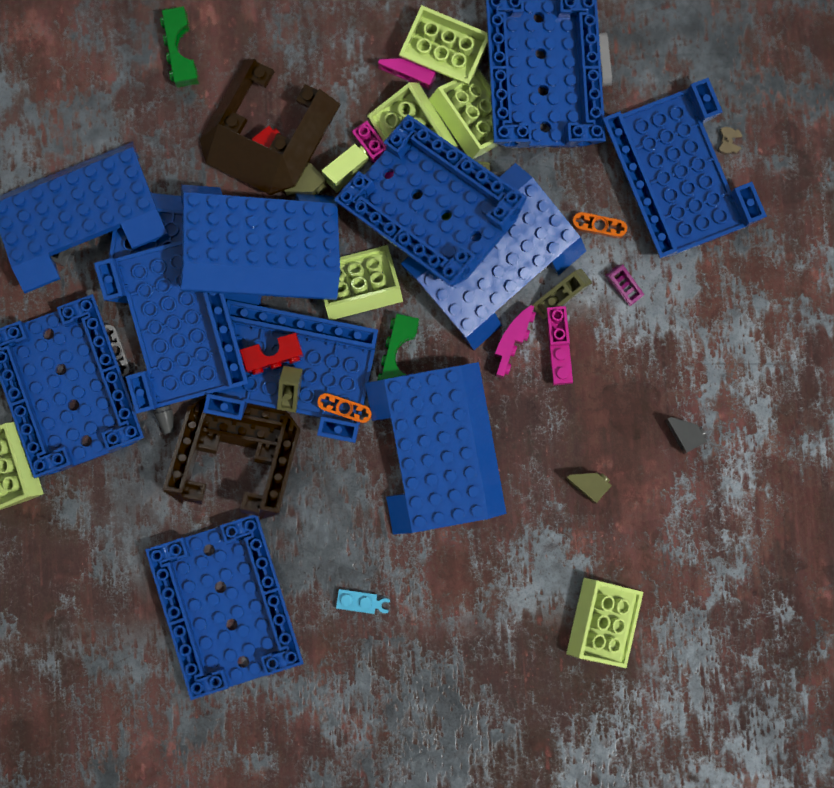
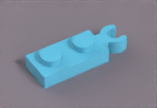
[336,589,390,614]

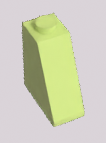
[322,144,369,193]

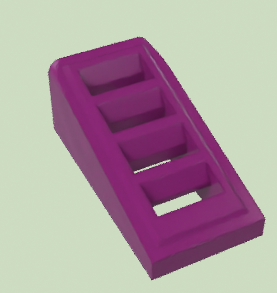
[605,264,645,306]

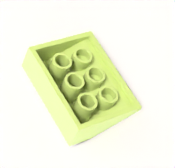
[399,5,488,85]
[429,69,499,159]
[367,82,458,147]
[323,245,403,320]
[0,422,44,510]
[566,578,643,668]

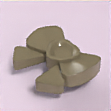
[718,127,742,154]

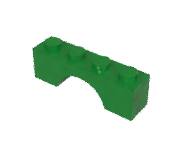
[160,6,199,88]
[377,314,420,381]

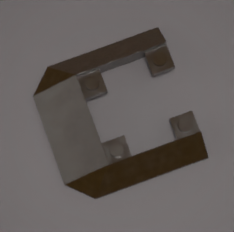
[199,59,341,195]
[162,398,301,520]

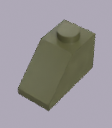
[284,163,327,196]
[277,366,303,413]
[565,473,612,504]

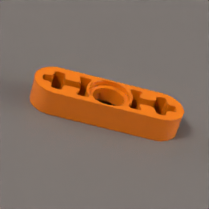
[572,212,627,238]
[317,393,372,423]

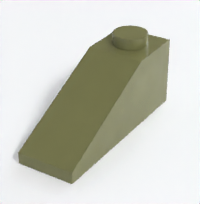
[532,268,592,320]

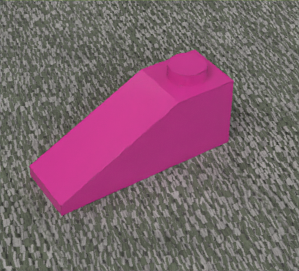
[378,58,438,90]

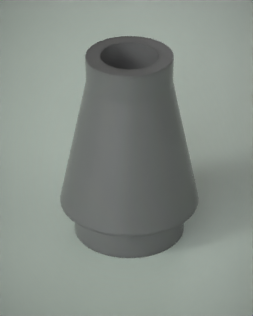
[154,405,174,434]

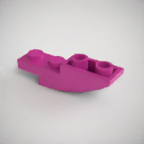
[352,121,394,179]
[494,305,536,378]
[547,306,573,386]

